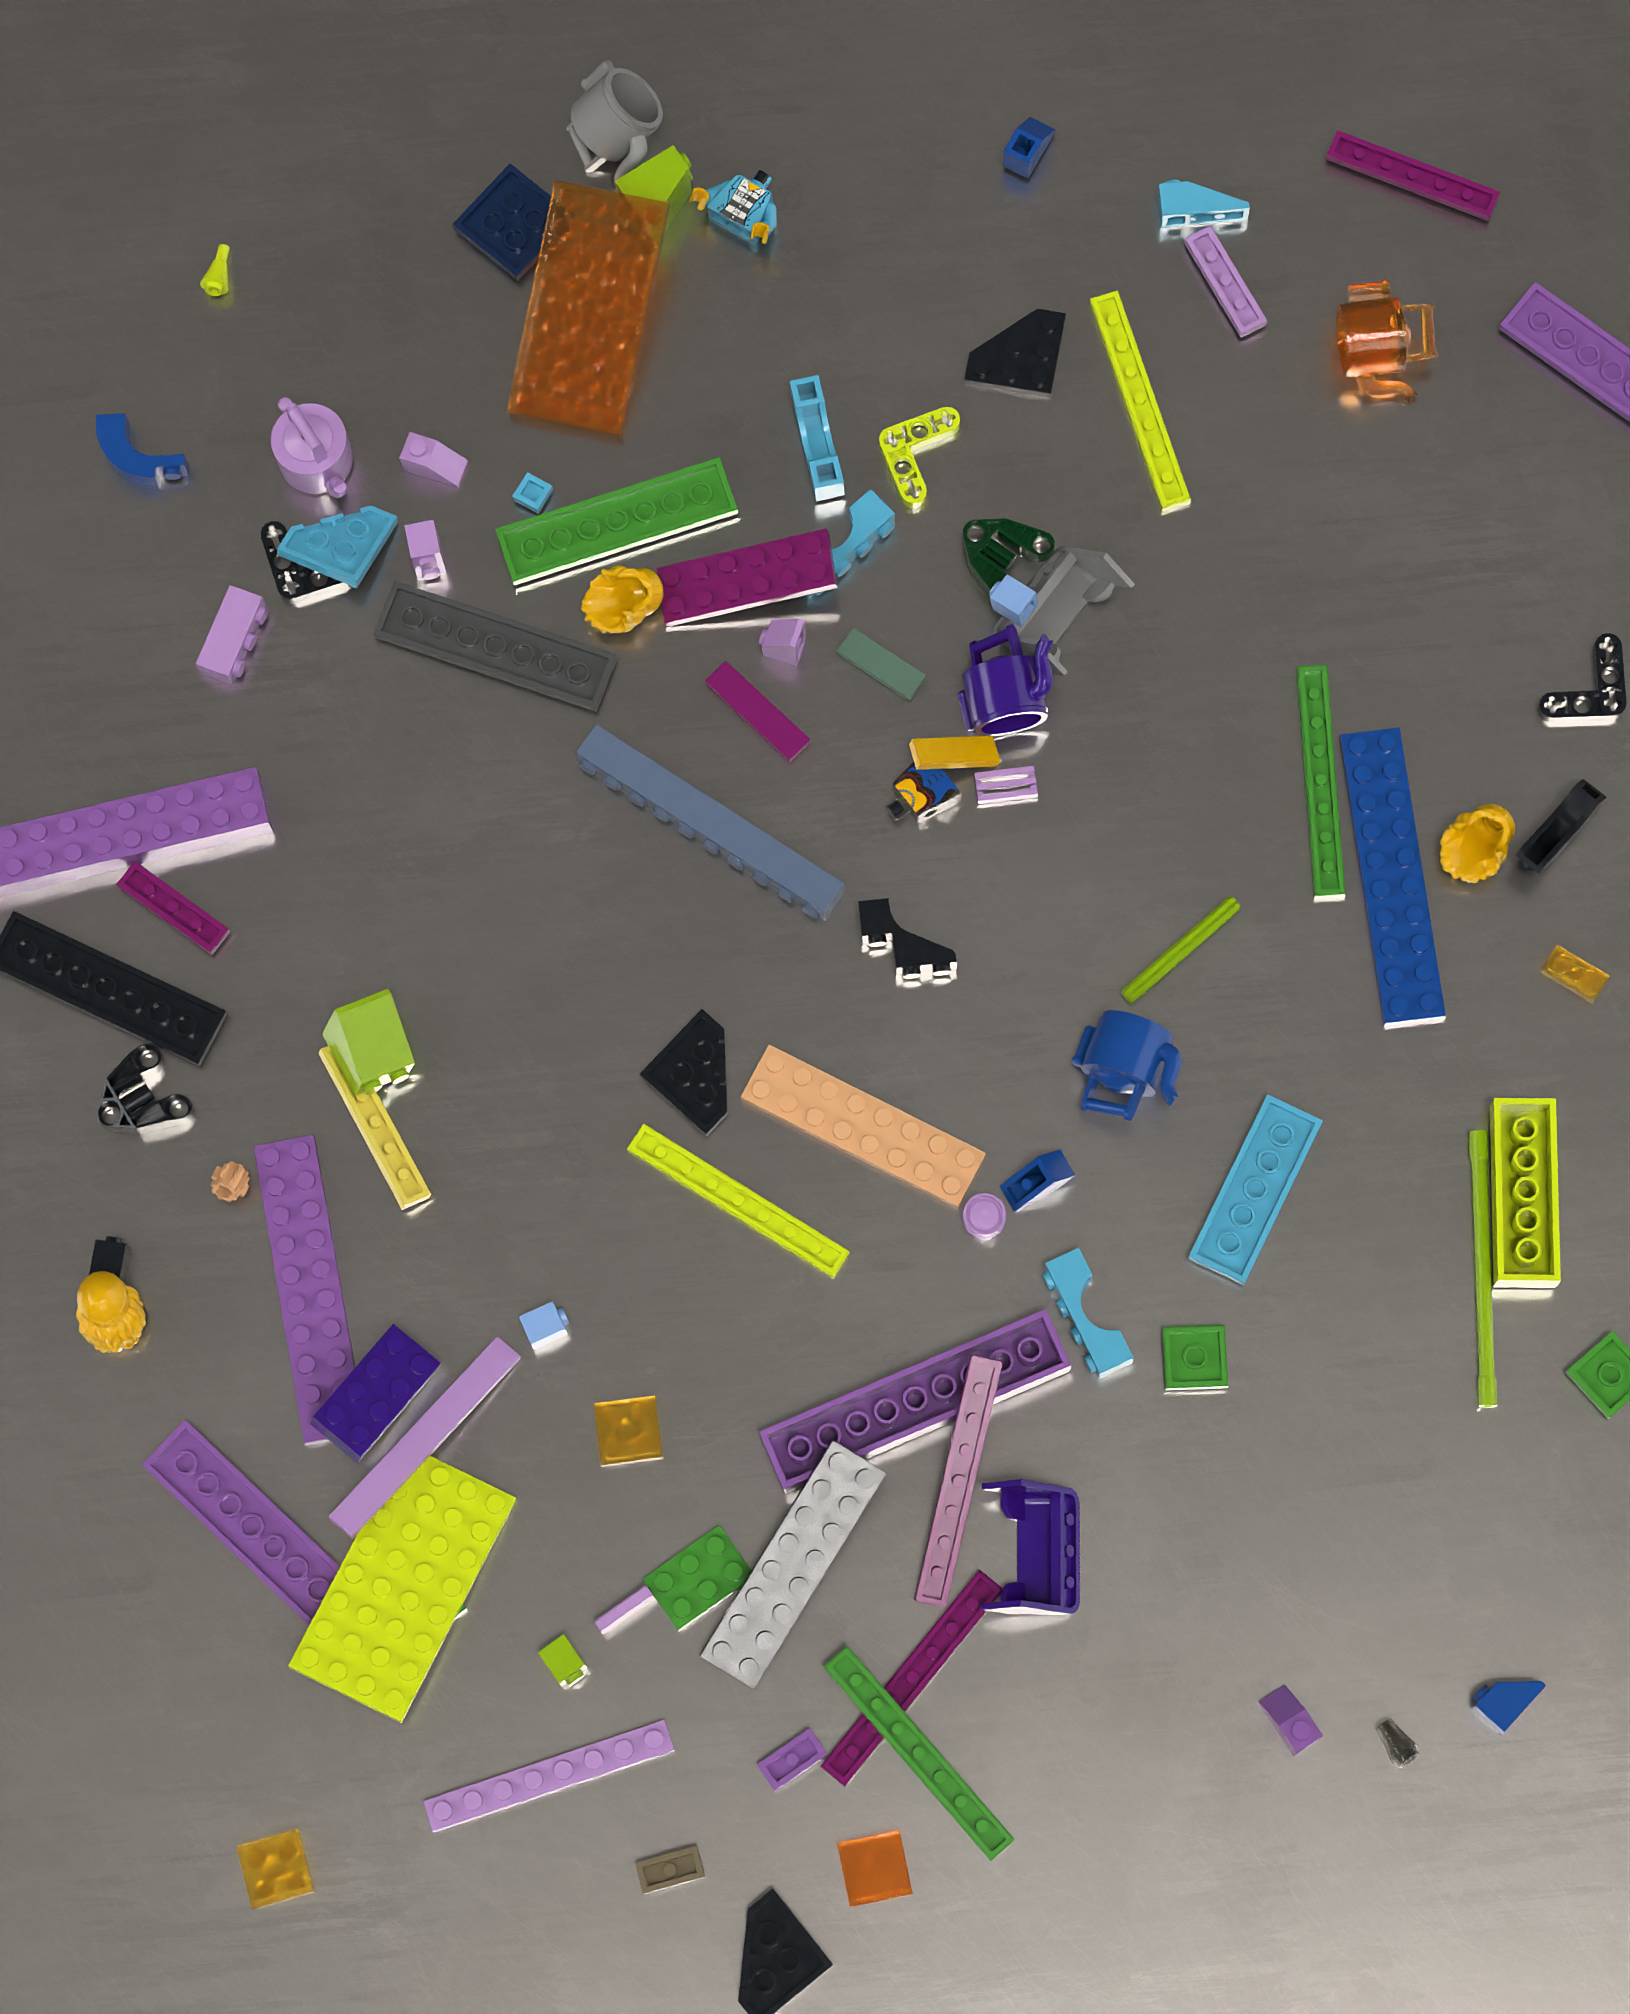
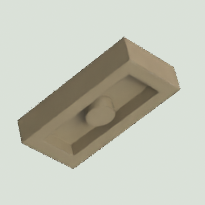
[635,1845,705,1895]

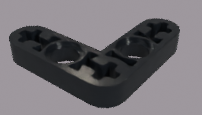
[261,521,350,604]
[1537,633,1627,722]

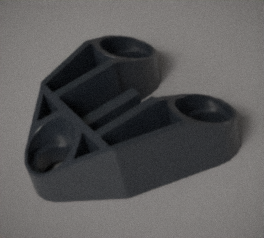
[97,1044,195,1135]

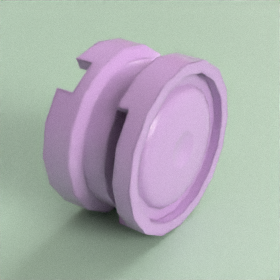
[963,1193,1006,1240]

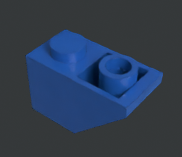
[1003,117,1056,178]

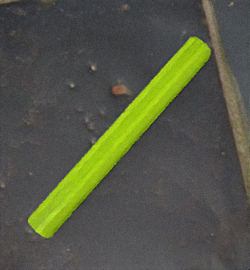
[1121,896,1240,1003]

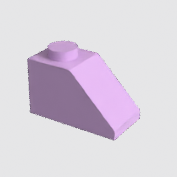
[399,432,468,488]
[759,618,806,667]

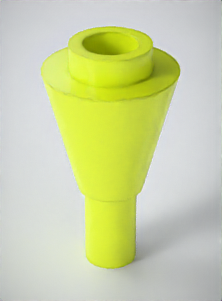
[200,244,230,296]

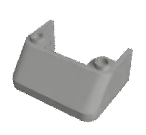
[992,546,1135,675]

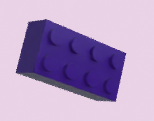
[310,1324,441,1464]

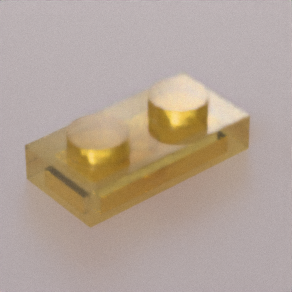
[1540,945,1610,1004]

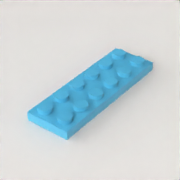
[1188,1094,1323,1285]

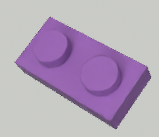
[757,1728,827,1792]

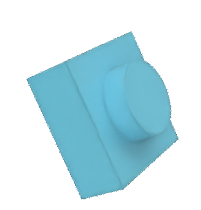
[512,472,553,514]

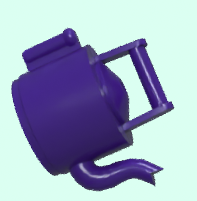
[957,624,1053,736]

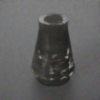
[1376,1719,1420,1768]

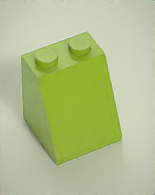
[615,145,693,250]
[322,989,415,1096]

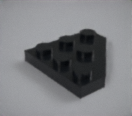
[964,309,1066,398]
[639,1009,728,1137]
[738,1889,833,2014]

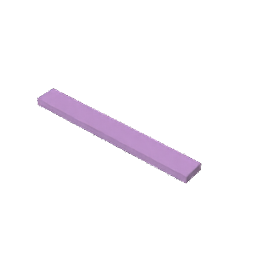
[329,1336,520,1539]

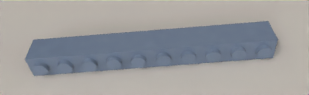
[576,724,845,920]

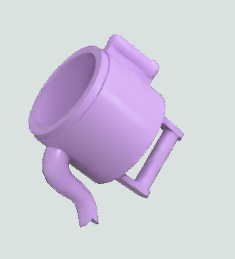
[271,397,353,498]

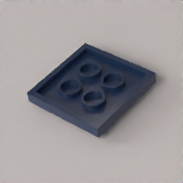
[452,163,576,281]

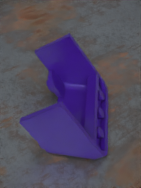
[981,1479,1080,1615]

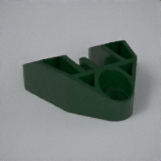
[963,518,1055,599]

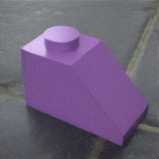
[1258,1685,1323,1756]

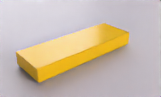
[909,736,1001,770]

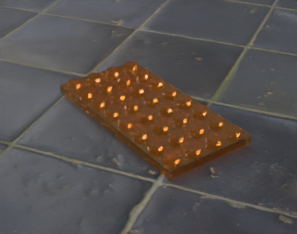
[507,180,670,436]

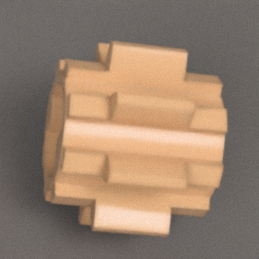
[211,1161,250,1202]

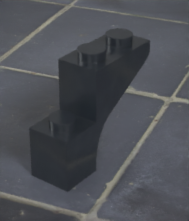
[1515,779,1607,874]
[858,898,957,979]

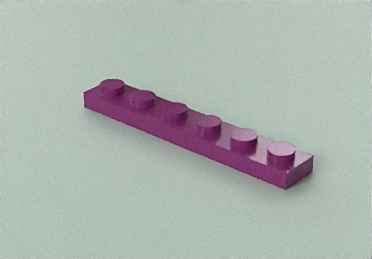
[1326,130,1500,221]

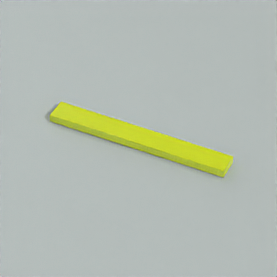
[1090,290,1191,511]
[627,1123,850,1279]

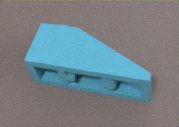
[1157,180,1250,228]

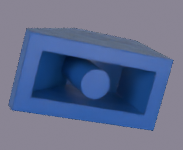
[1000,1149,1076,1212]
[1472,1681,1546,1735]

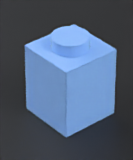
[990,574,1039,627]
[519,1301,569,1349]

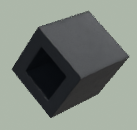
[89,1236,132,1283]

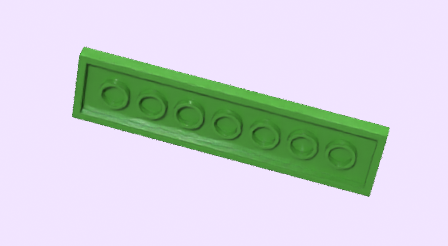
[495,457,738,586]

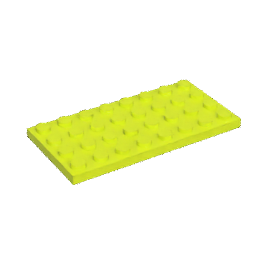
[288,1456,516,1724]

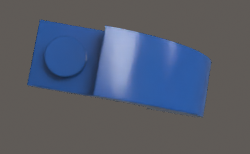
[96,413,189,488]

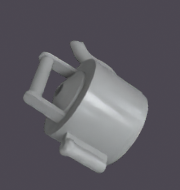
[566,60,663,189]

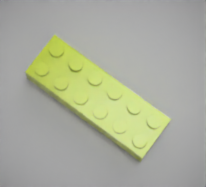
[1489,1098,1561,1288]

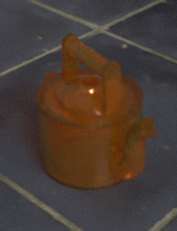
[1336,280,1438,403]

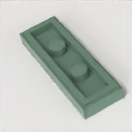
[836,627,927,702]

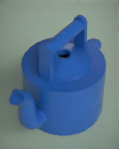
[1071,1010,1183,1121]

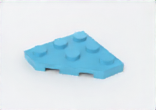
[277,506,398,588]

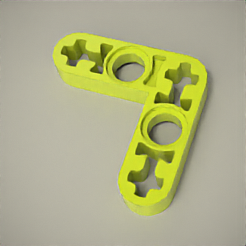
[879,407,960,508]

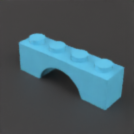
[790,375,845,502]
[804,489,895,600]
[1042,1247,1134,1379]

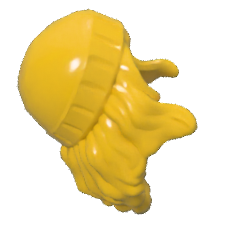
[581,565,664,634]
[1439,804,1515,884]
[76,1271,146,1353]

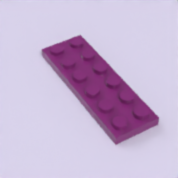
[656,528,838,627]

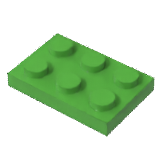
[642,1525,751,1631]

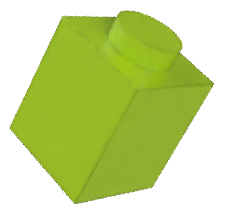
[538,1634,587,1686]

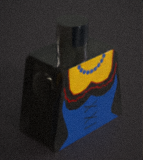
[886,762,961,823]

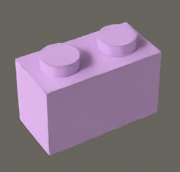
[404,520,446,580]

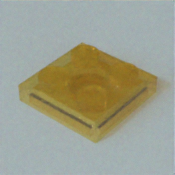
[594,1396,663,1467]
[236,1829,315,1910]

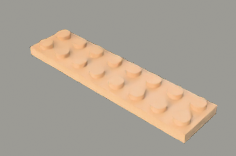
[741,1045,986,1209]

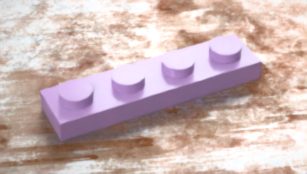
[1184,226,1267,338]

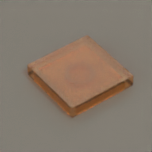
[838,1831,913,1908]

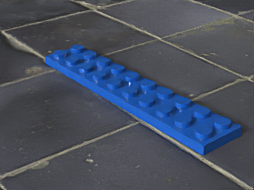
[1339,727,1446,1026]

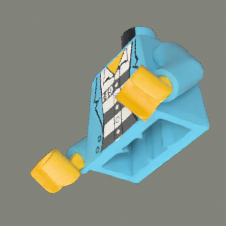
[689,170,777,245]

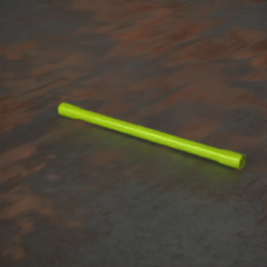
[1469,1130,1497,1408]

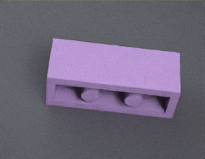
[195,585,268,685]

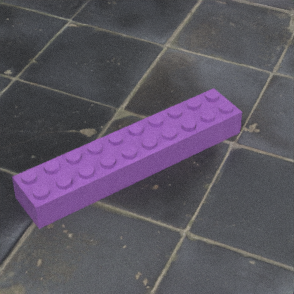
[0,767,273,898]
[759,1309,1071,1494]

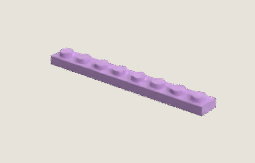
[423,1720,675,1832]

